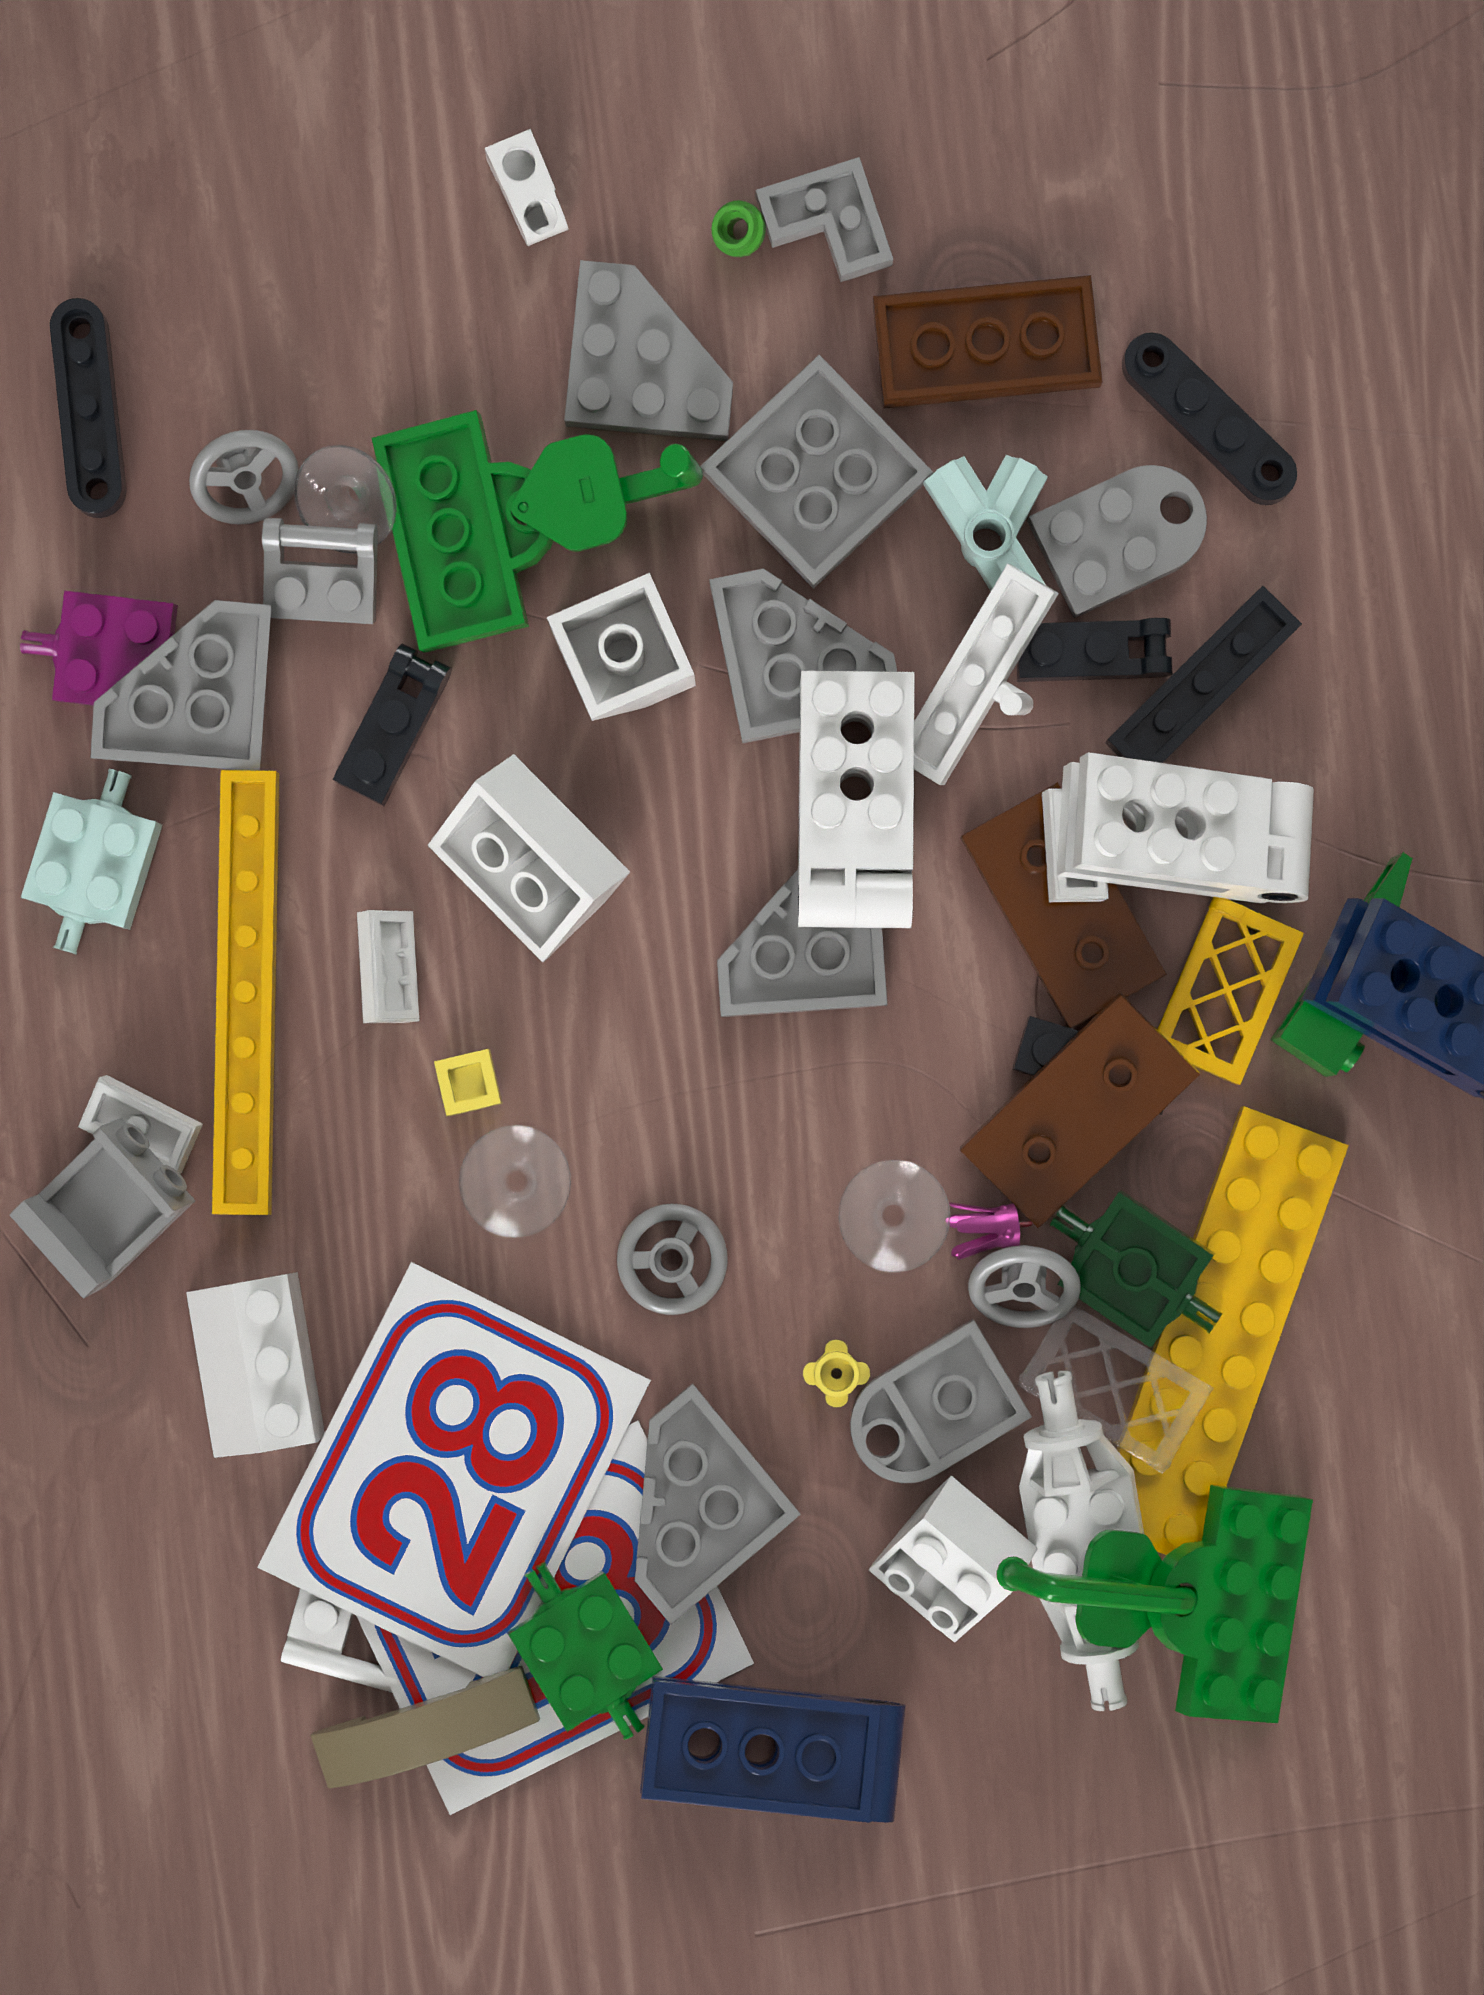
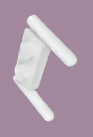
[281,1588,397,1693]

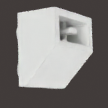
[869,1476,1038,1643]

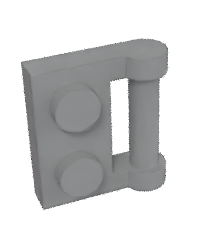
[262,518,378,624]

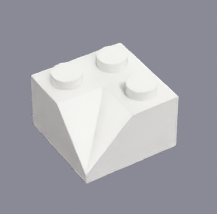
[547,573,696,721]

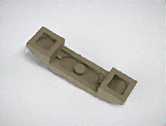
[310,1665,540,1788]

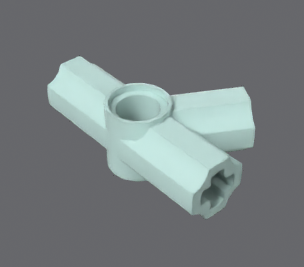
[923,455,1048,591]

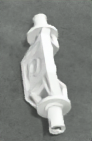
[1019,1371,1144,1711]

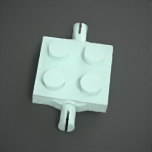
[21,769,162,955]

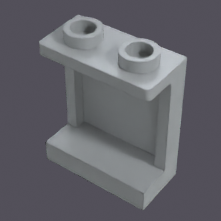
[9,1118,196,1299]

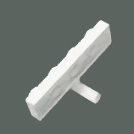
[914,564,1059,785]

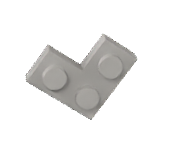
[755,157,893,282]

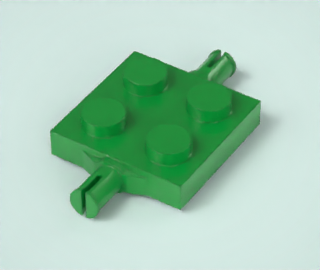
[507,1562,663,1740]

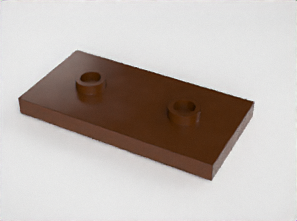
[872,275,1103,409]
[960,782,1167,1028]
[960,993,1200,1228]

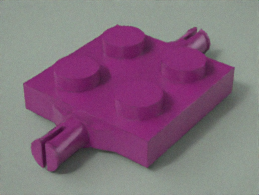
[20,590,178,706]

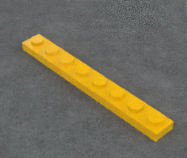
[212,770,279,1215]

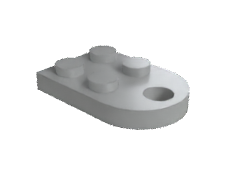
[1027,465,1207,619]
[850,1319,1032,1483]

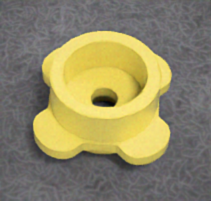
[803,1340,870,1407]

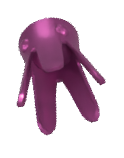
[946,1202,1032,1260]

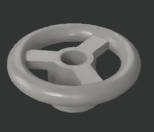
[189,430,299,525]
[617,1204,728,1315]
[968,1245,1081,1328]

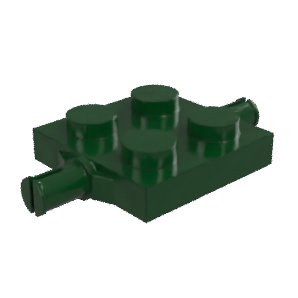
[1050,1190,1223,1348]

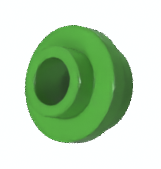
[712,200,766,257]

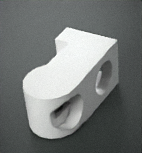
[485,129,568,246]

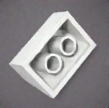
[428,754,630,962]
[186,1272,325,1458]

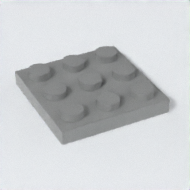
[700,355,933,589]

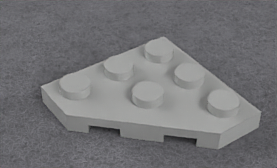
[564,260,733,441]
[709,569,897,744]
[90,600,271,771]
[717,870,887,1017]
[635,1383,801,1625]

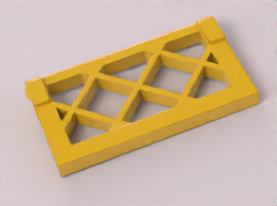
[1157,897,1304,1085]

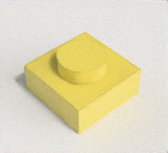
[434,1049,503,1116]

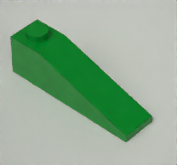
[1270,852,1413,1077]

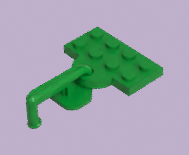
[372,410,703,653]
[996,1485,1313,1723]

